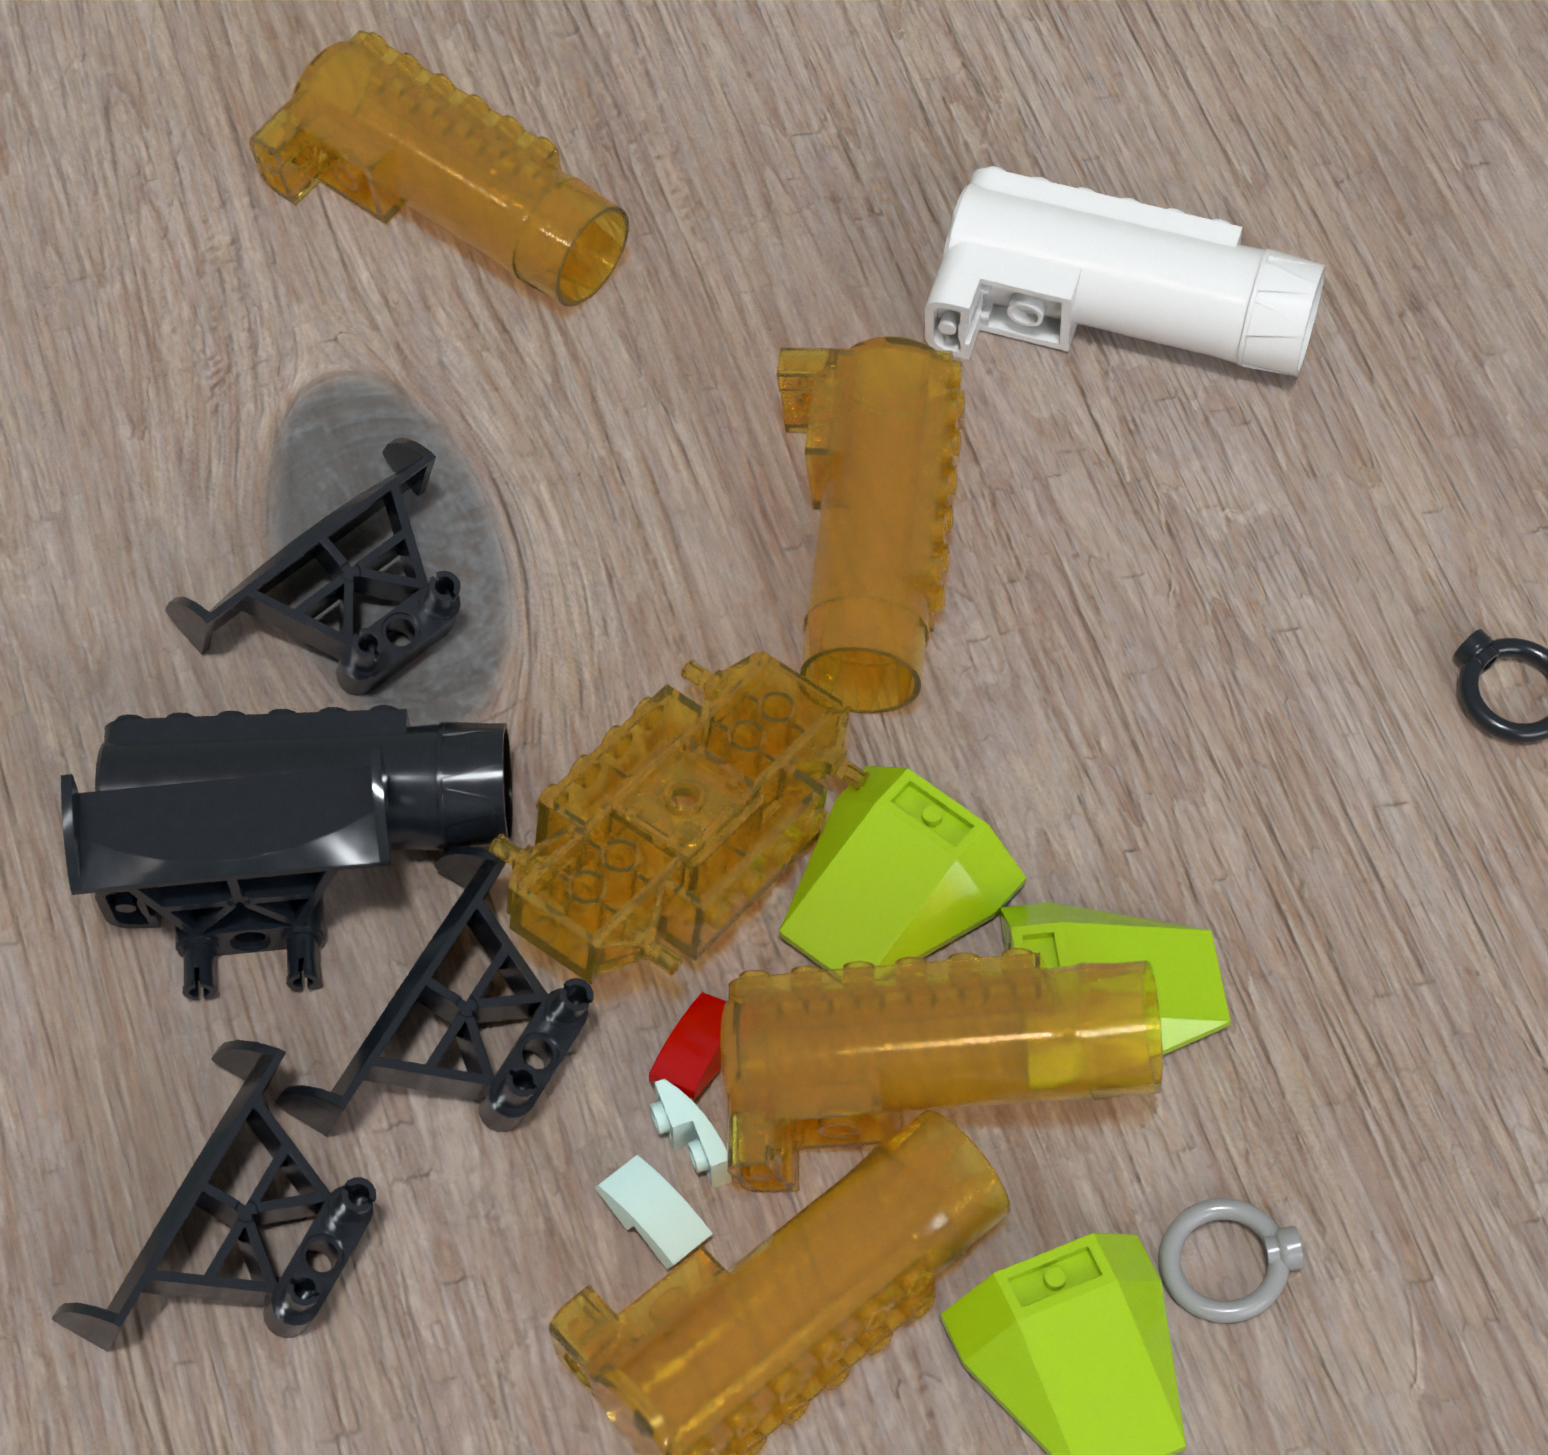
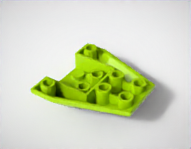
[779,766,1026,994]
[999,902,1231,1096]
[940,1233,1186,1455]

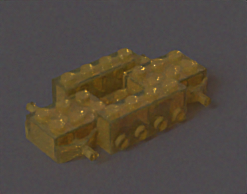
[489,651,869,984]

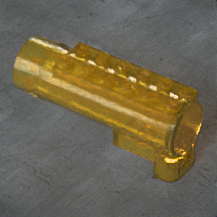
[249,30,629,307]
[776,336,965,714]
[720,948,1163,1193]
[549,1110,1010,1455]

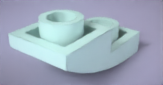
[649,1079,732,1189]
[595,1155,713,1269]

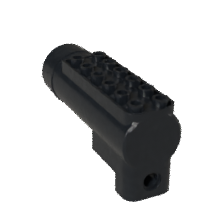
[95,705,513,929]

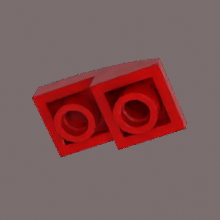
[649,992,747,1099]

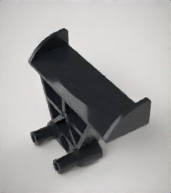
[165,437,461,695]
[61,745,391,1000]
[275,846,594,1137]
[52,1040,376,1352]

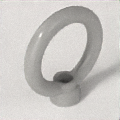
[1159,1198,1304,1323]

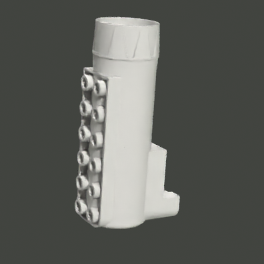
[924,166,1326,377]

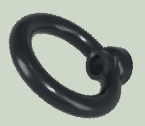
[1454,629,1548,743]

